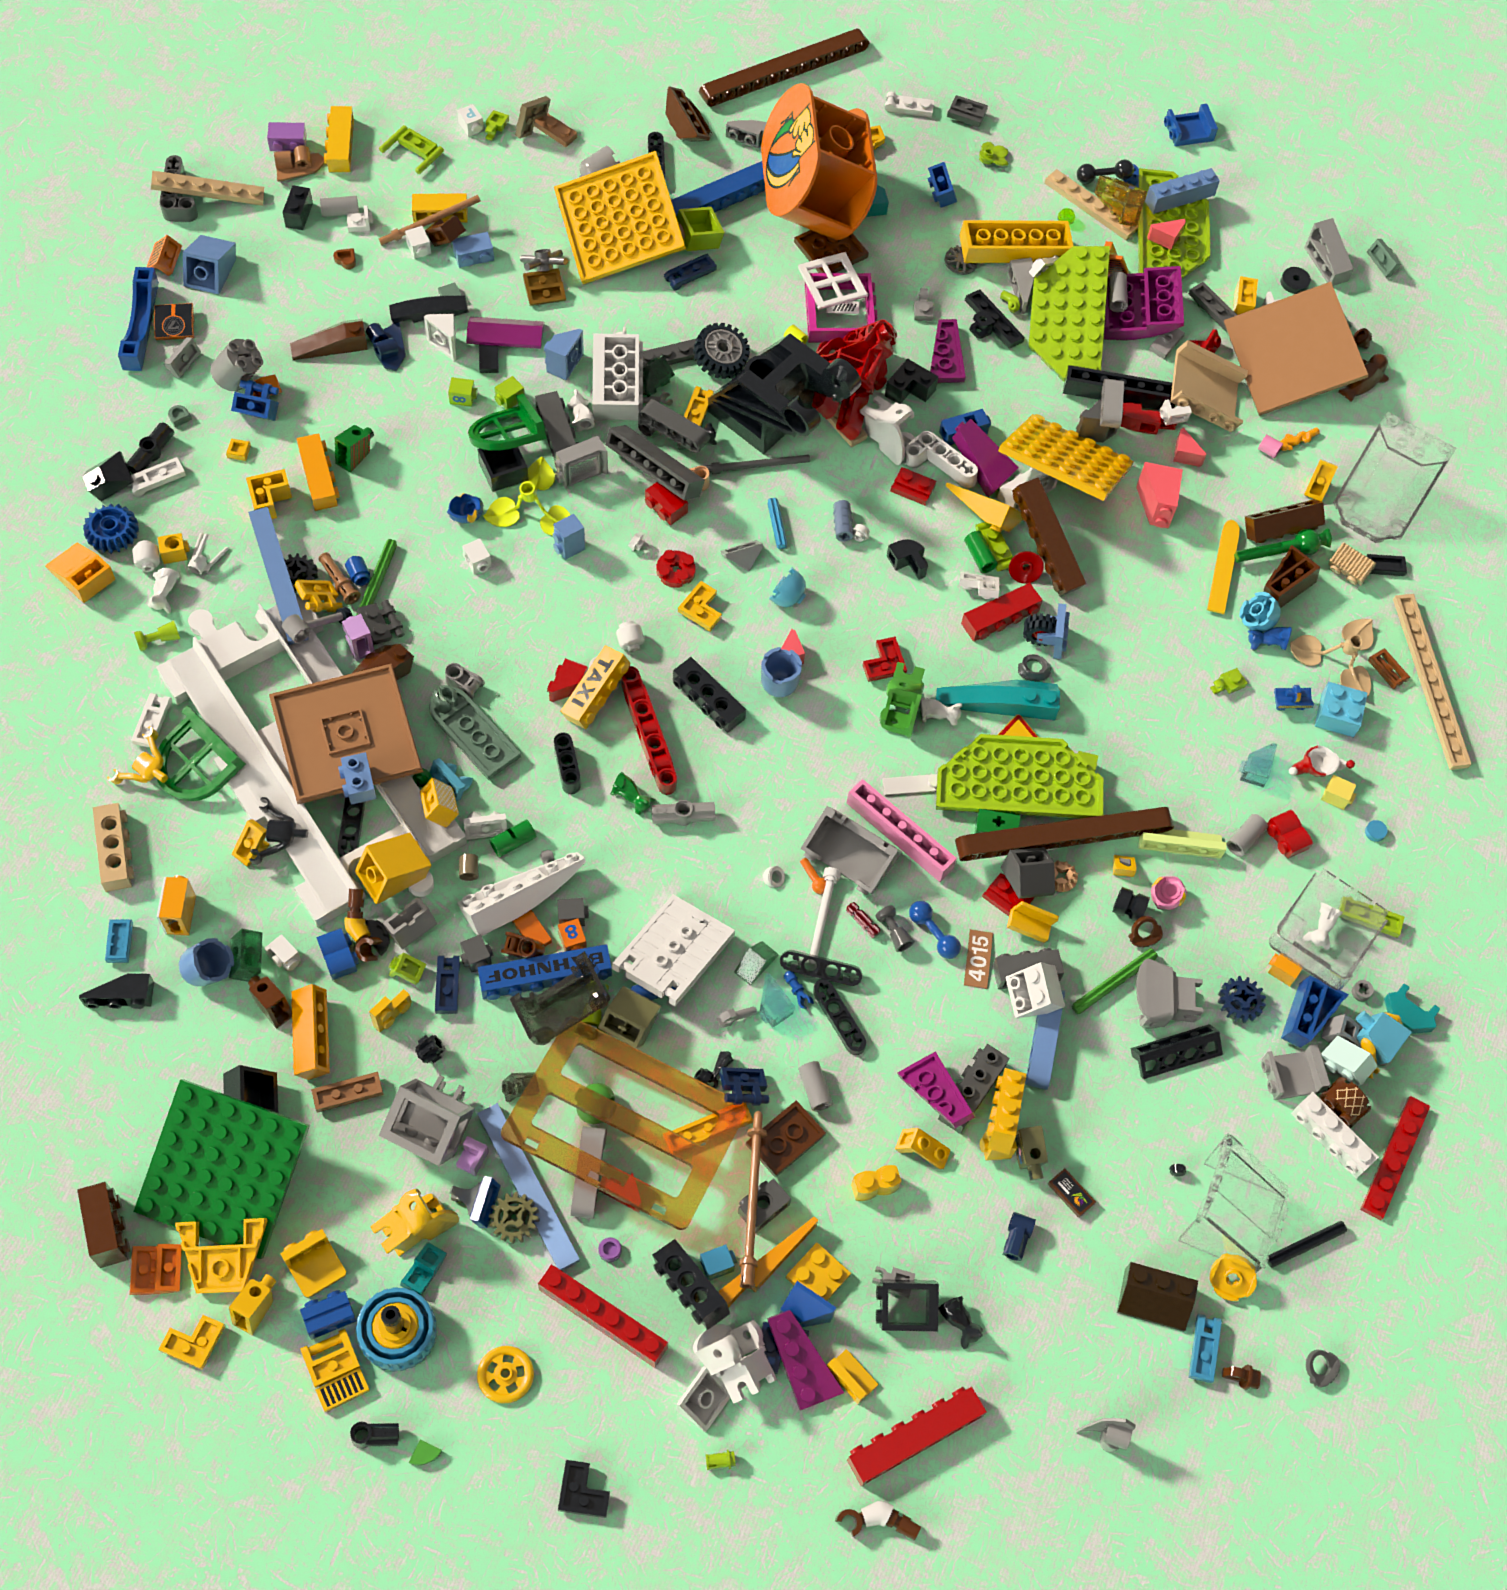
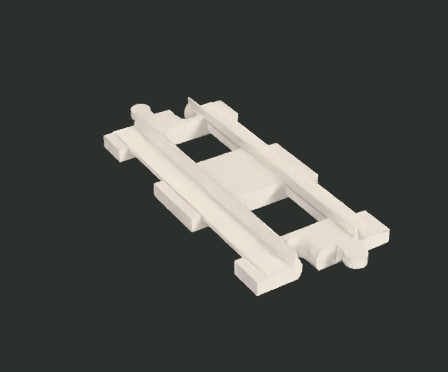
[156,594,467,927]

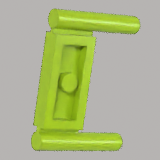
[379,125,444,174]
[975,522,1013,572]

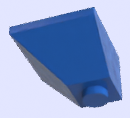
[779,1281,836,1327]

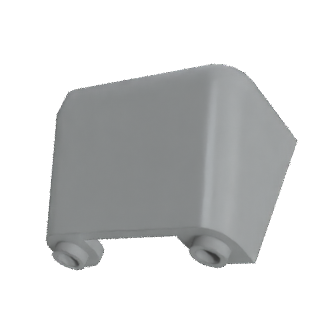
[800,806,902,895]

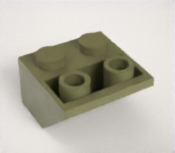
[598,986,662,1048]

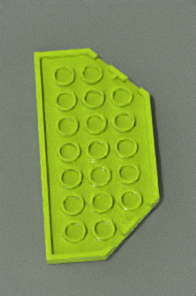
[1138,168,1210,278]
[1029,246,1110,381]
[936,734,1104,818]

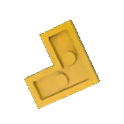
[678,581,722,632]
[369,989,412,1032]
[158,1315,225,1370]

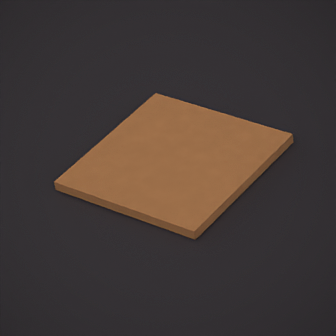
[1224,282,1368,416]
[269,663,423,805]

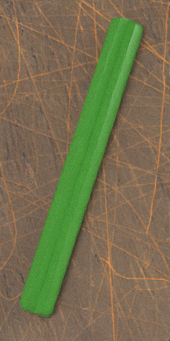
[356,539,397,615]
[1072,948,1158,1014]

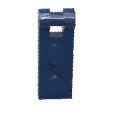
[664,253,717,291]
[435,956,460,1014]

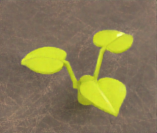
[483,457,570,536]

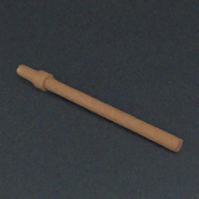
[379,195,481,246]

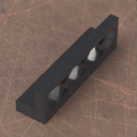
[1130,1024,1223,1079]

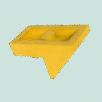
[1304,459,1338,502]
[232,819,270,866]

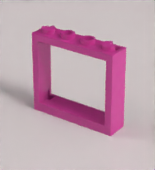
[804,273,877,343]

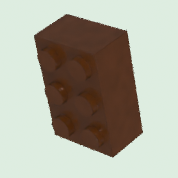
[77,1182,130,1268]

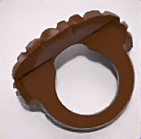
[1128,916,1163,948]

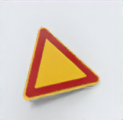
[998,714,1038,737]

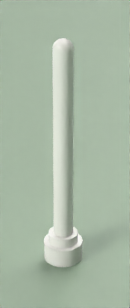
[809,867,841,964]

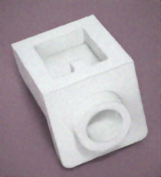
[347,205,373,232]
[1160,400,1192,425]

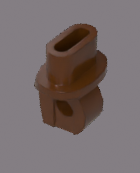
[1222,1364,1261,1390]

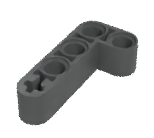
[160,155,198,222]
[638,399,710,453]

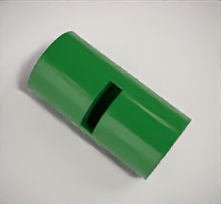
[964,531,998,573]
[489,819,537,858]

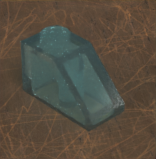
[1238,743,1277,787]
[759,973,795,1028]

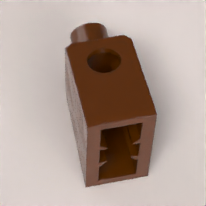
[248,976,292,1029]

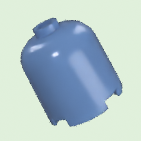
[761,647,802,697]
[179,938,234,986]

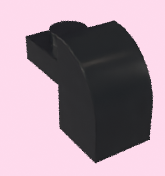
[886,539,928,580]

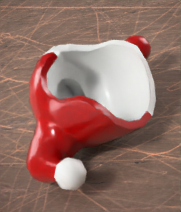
[1289,745,1355,777]

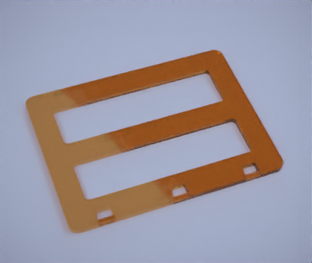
[501,1018,747,1230]

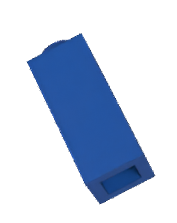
[939,409,991,445]

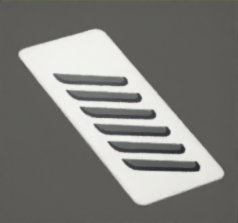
[826,301,859,314]

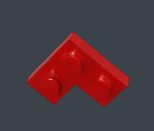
[862,636,907,682]

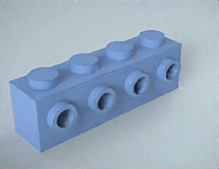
[1145,168,1220,214]

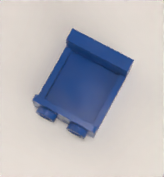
[1164,103,1218,146]

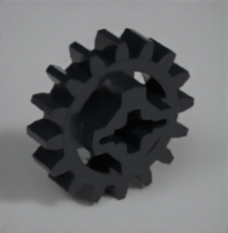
[284,553,318,594]

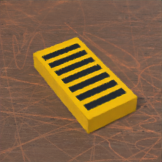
[315,1368,370,1413]

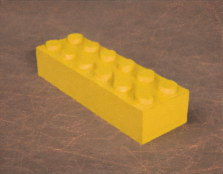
[959,220,1073,263]

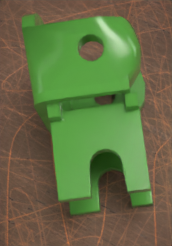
[880,662,925,738]

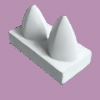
[463,811,507,840]

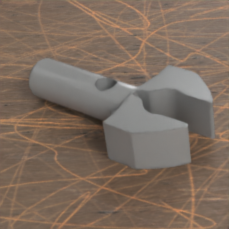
[717,1006,757,1027]

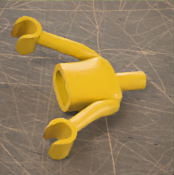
[107,726,168,784]

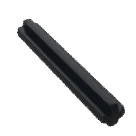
[1266,1221,1347,1268]

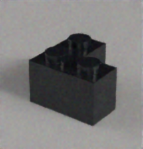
[885,358,939,404]

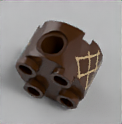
[1319,1077,1371,1128]

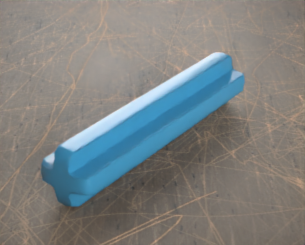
[767,498,787,549]

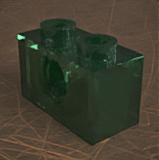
[229,928,262,982]

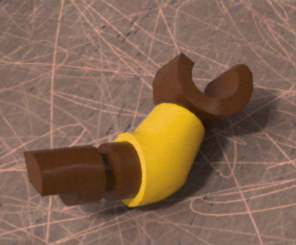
[344,888,383,962]

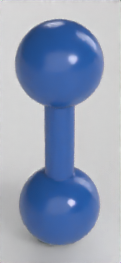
[909,901,961,959]

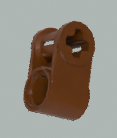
[501,931,545,958]

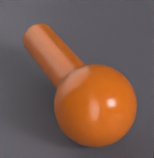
[800,857,826,894]

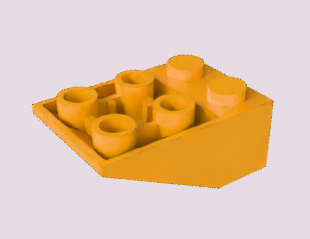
[45,542,116,603]

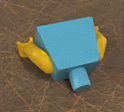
[1355,1011,1411,1079]

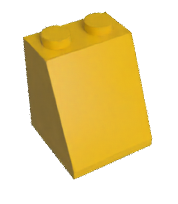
[355,832,432,904]

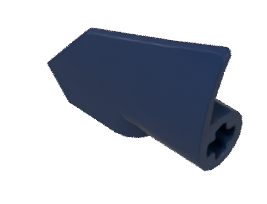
[366,322,406,371]

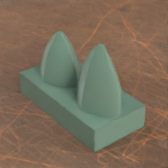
[1367,239,1401,277]

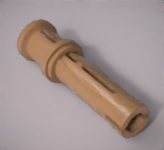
[318,552,361,605]

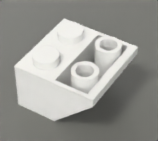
[1006,962,1065,1018]

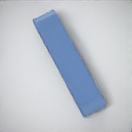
[1025,990,1065,1090]

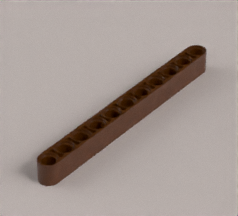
[699,28,870,107]
[955,807,1174,861]

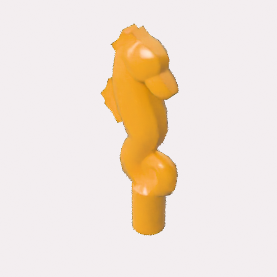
[1280,427,1320,451]

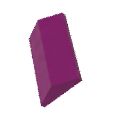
[466,317,544,349]

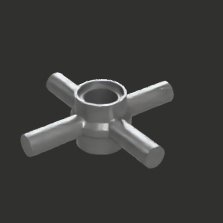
[520,249,568,271]

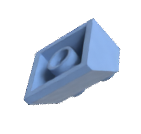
[544,329,584,380]

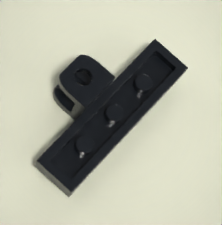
[965,289,1025,349]

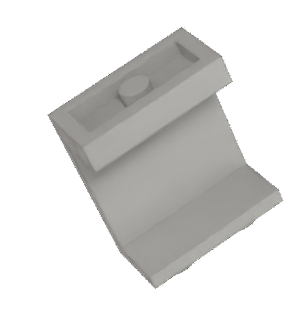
[1261,1044,1330,1100]

